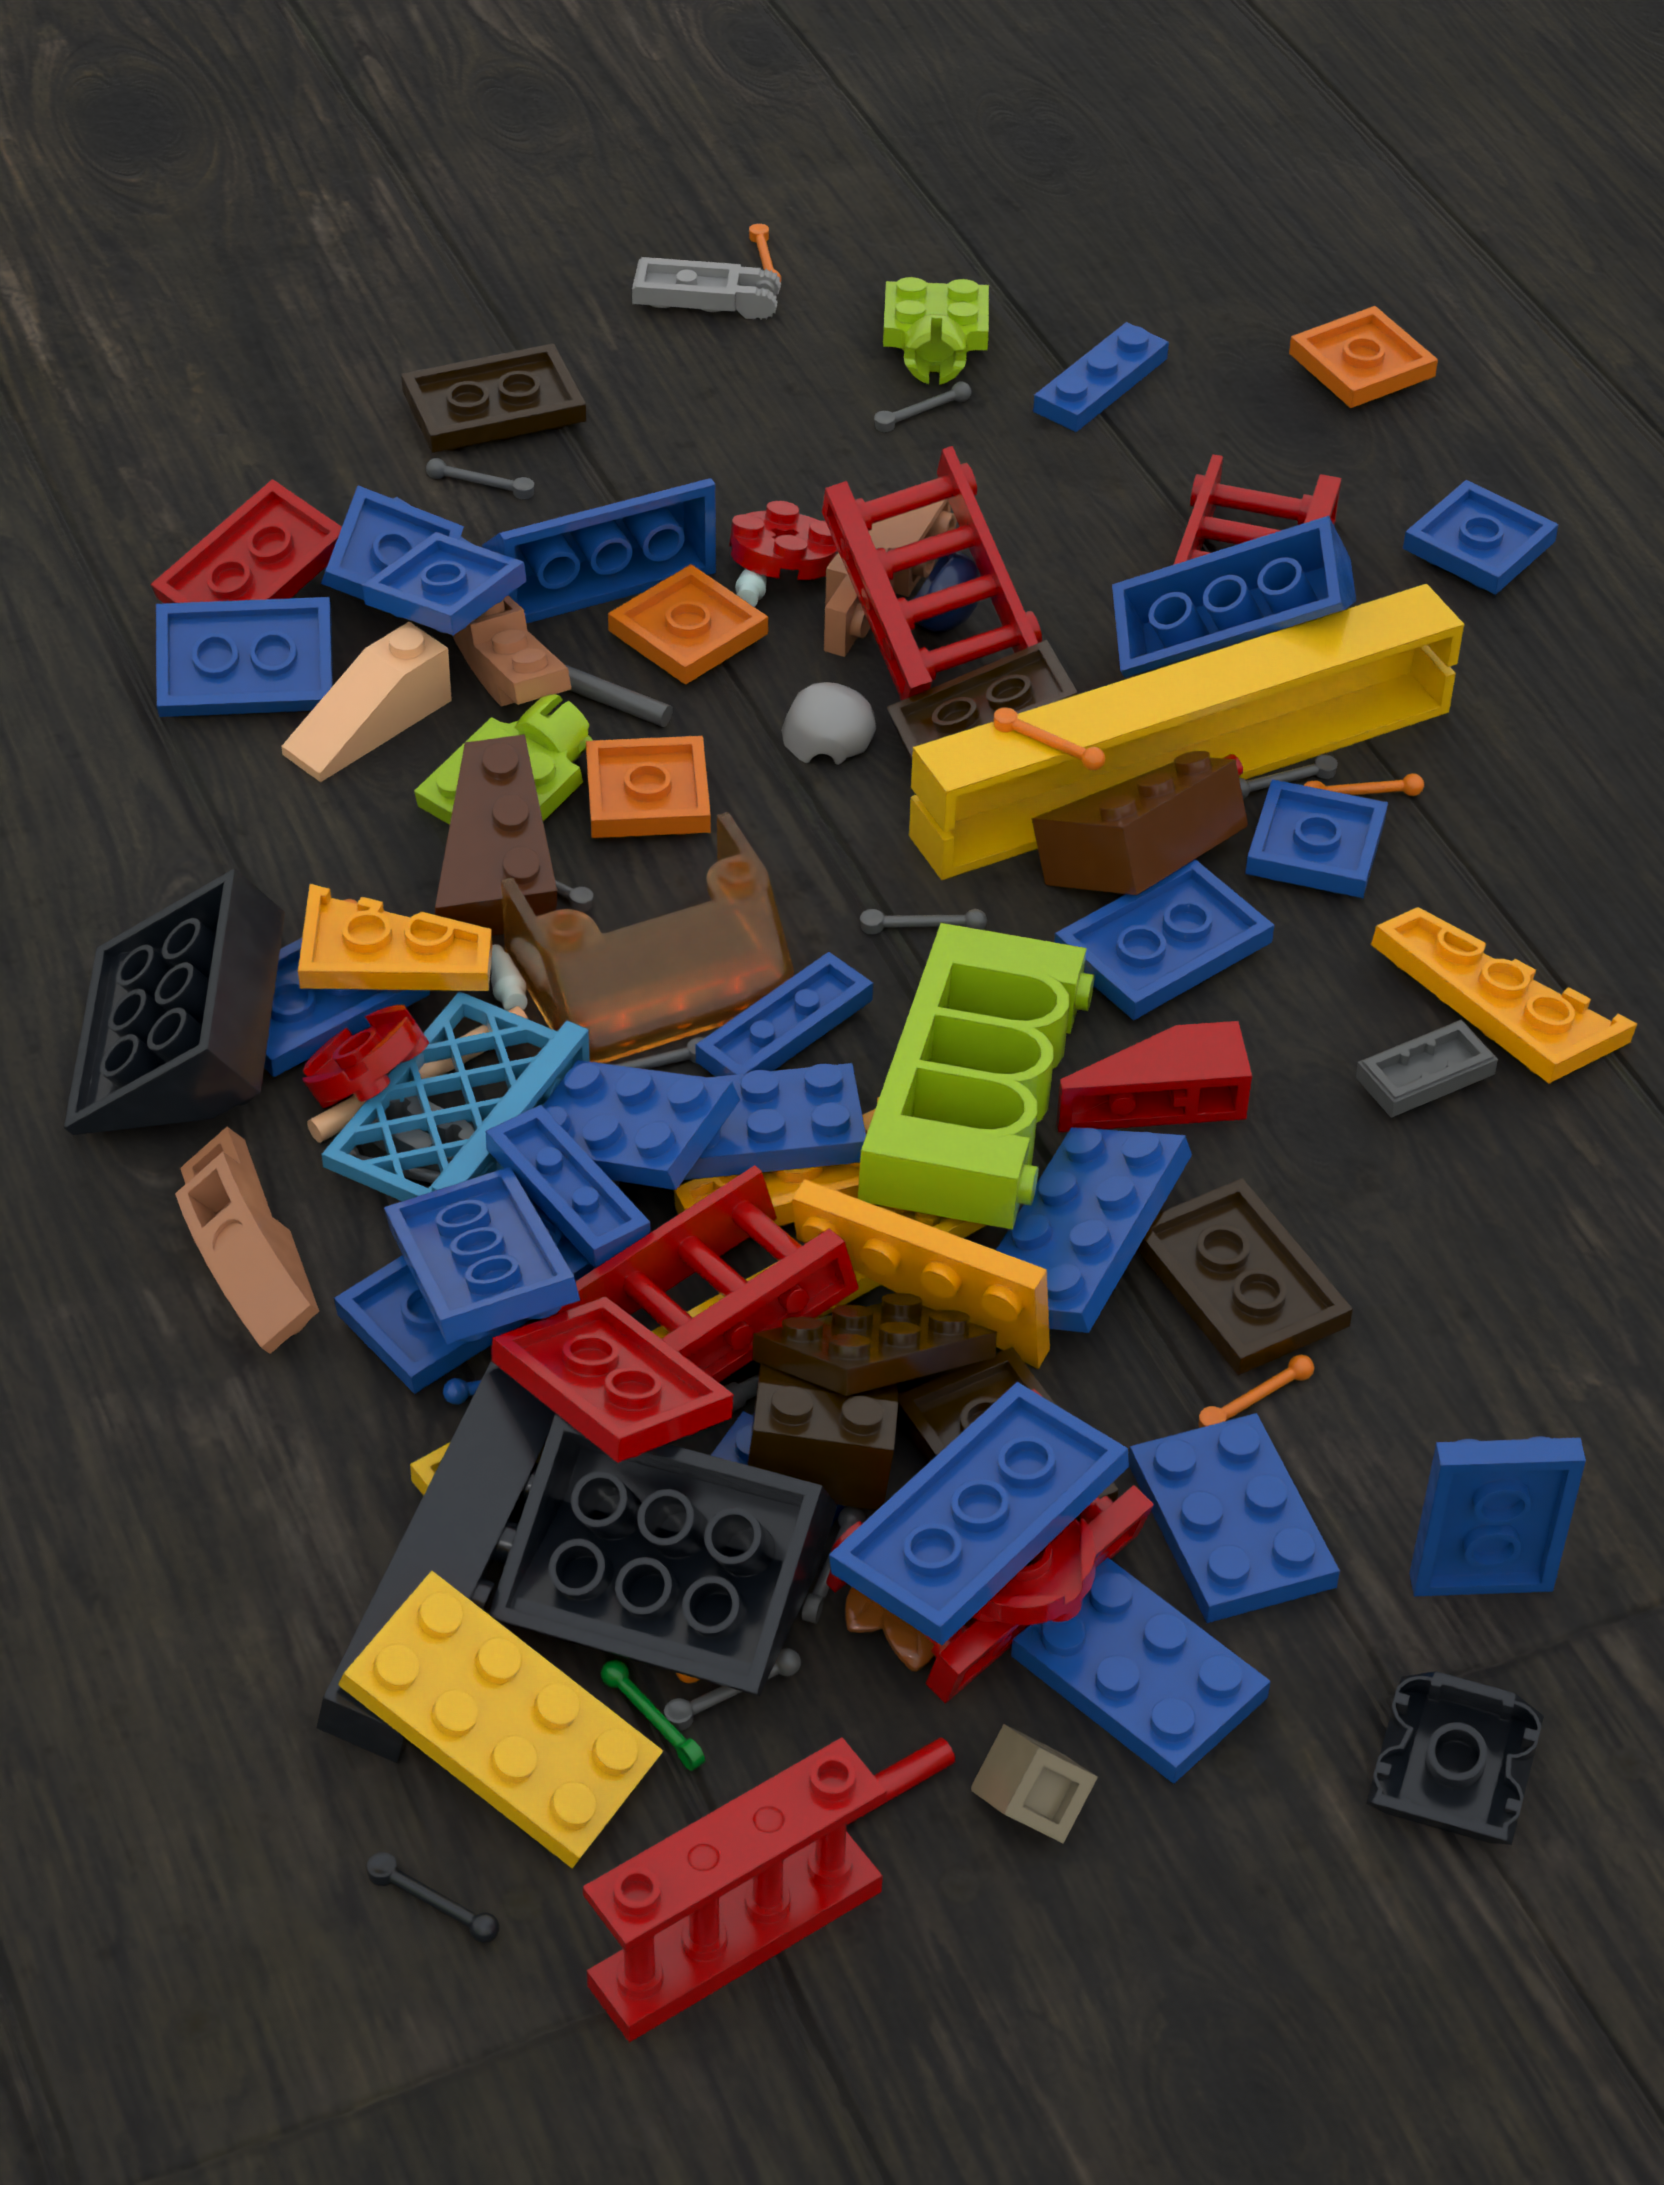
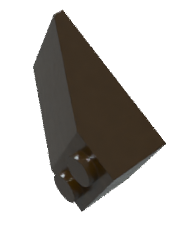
[747,1363,898,1510]

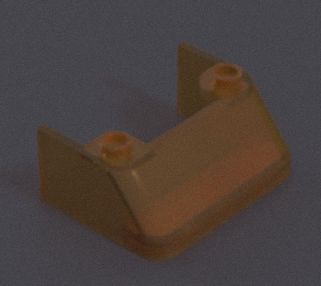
[501,812,794,1063]

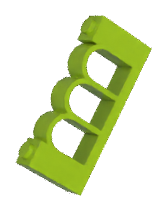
[858,923,1094,1230]

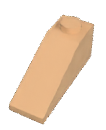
[282,622,452,782]

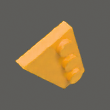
[298,884,493,991]

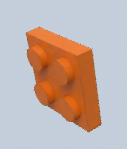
[1289,306,1438,408]
[608,564,768,685]
[586,736,711,838]

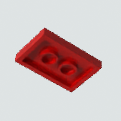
[151,479,342,603]
[491,1297,734,1463]

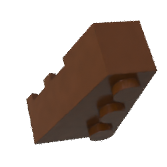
[435,734,557,936]
[1031,751,1248,895]

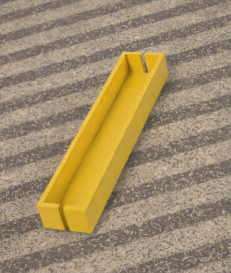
[909,584,1464,880]

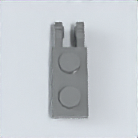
[632,257,781,320]

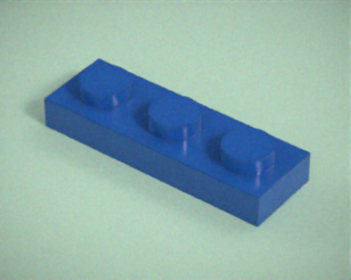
[1033,322,1169,432]
[695,952,873,1077]
[485,1105,651,1268]

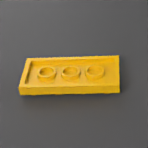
[338,1571,663,1869]

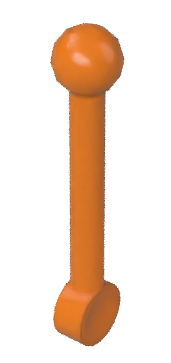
[749,224,782,282]
[993,708,1106,771]
[1304,773,1424,796]
[1198,1355,1314,1428]

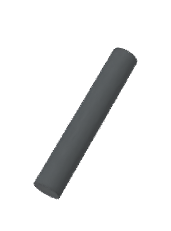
[564,664,673,727]

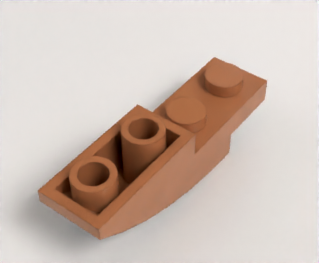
[824,499,957,657]
[452,596,571,706]
[175,1127,319,1354]

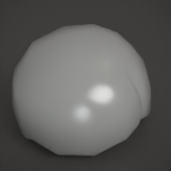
[781,682,876,765]

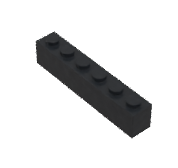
[316,1361,556,1763]

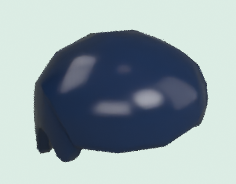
[914,551,980,632]

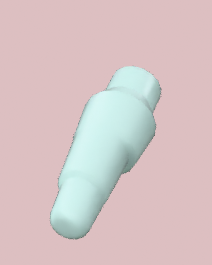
[735,568,767,607]
[491,944,528,1011]

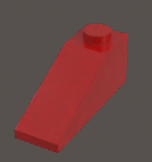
[1056,1021,1252,1132]

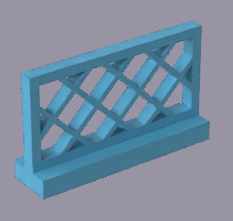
[322,991,590,1201]

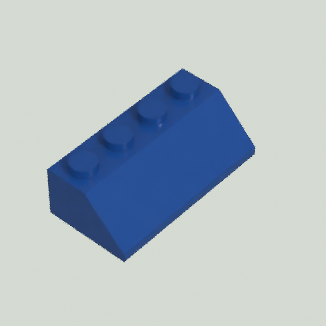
[482,478,716,624]
[1112,516,1356,678]

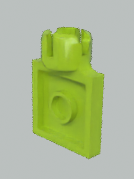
[883,277,989,385]
[414,694,593,825]

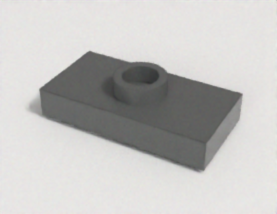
[1355,1020,1498,1118]

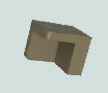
[971,1724,1098,1844]

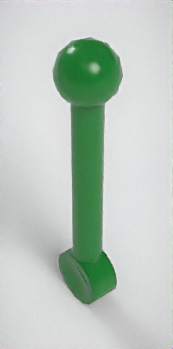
[601,1660,705,1771]

